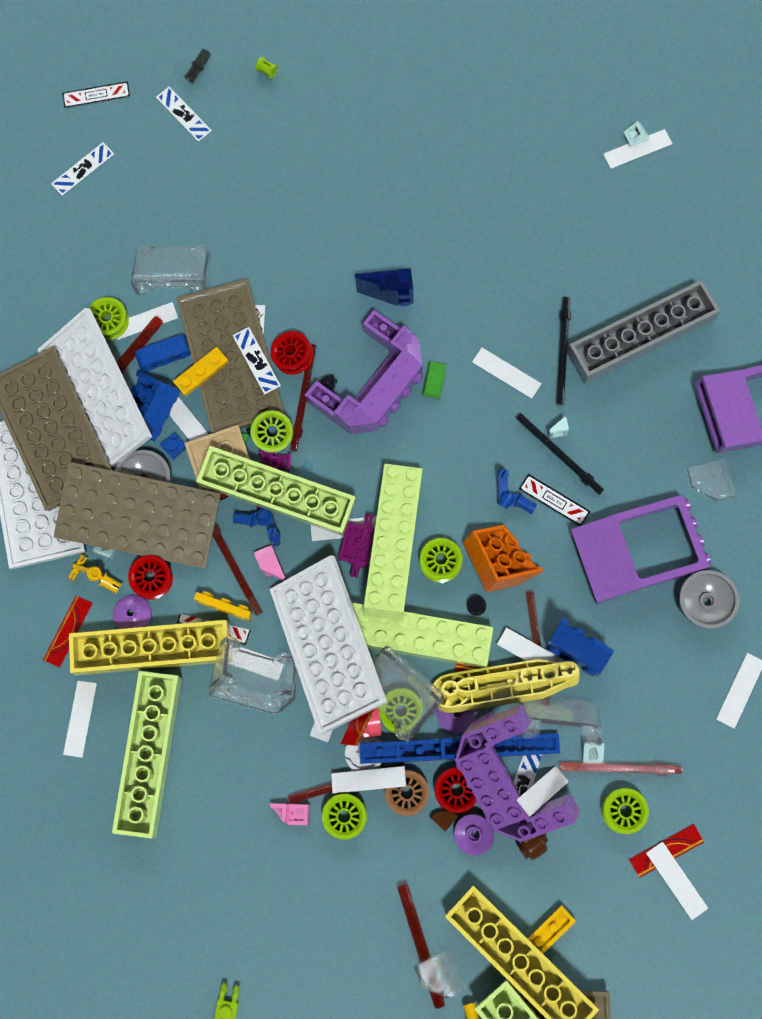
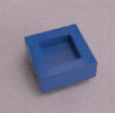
[160,433,186,460]

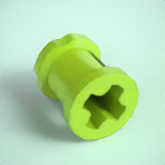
[255,56,279,79]

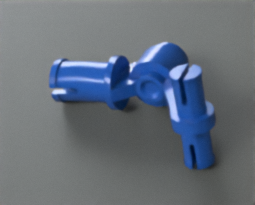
[497,468,537,514]
[233,507,281,547]

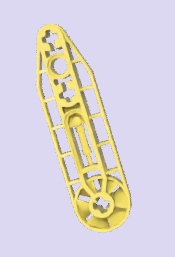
[431,659,580,713]

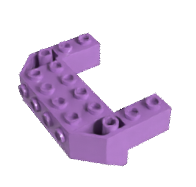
[305,310,423,434]
[455,704,580,842]

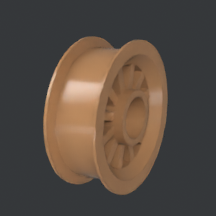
[385,770,429,816]

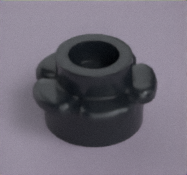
[320,375,338,390]

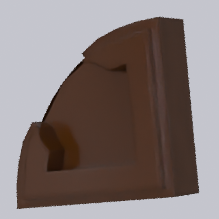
[430,811,459,831]

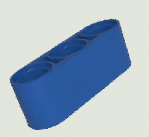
[135,335,191,372]

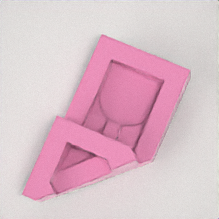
[254,545,286,581]
[270,803,310,825]

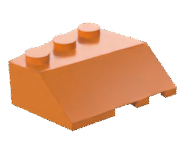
[463,525,544,593]

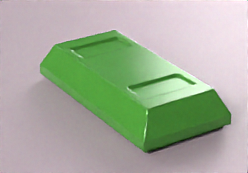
[422,361,447,399]

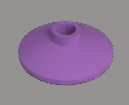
[113,595,152,629]
[437,701,477,735]
[454,814,494,856]

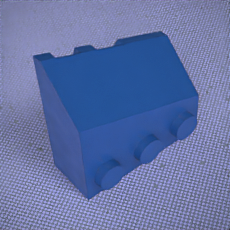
[131,370,180,442]
[546,618,614,677]

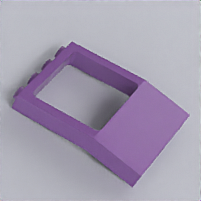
[694,365,762,454]
[571,495,712,605]

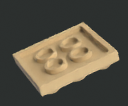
[185,425,250,492]

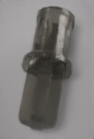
[184,49,211,83]

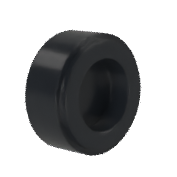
[467,596,486,616]

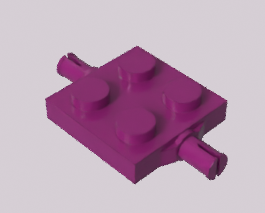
[338,513,375,578]

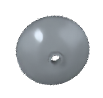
[114,450,171,482]
[679,570,739,629]

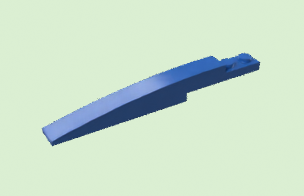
[359,733,560,764]

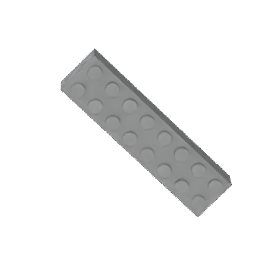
[567,280,720,383]

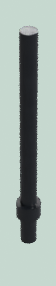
[556,297,571,405]
[516,413,604,495]

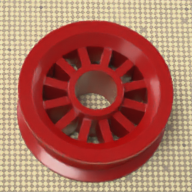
[270,331,314,375]
[128,555,173,600]
[435,768,476,813]

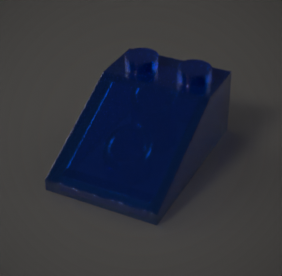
[355,268,413,306]

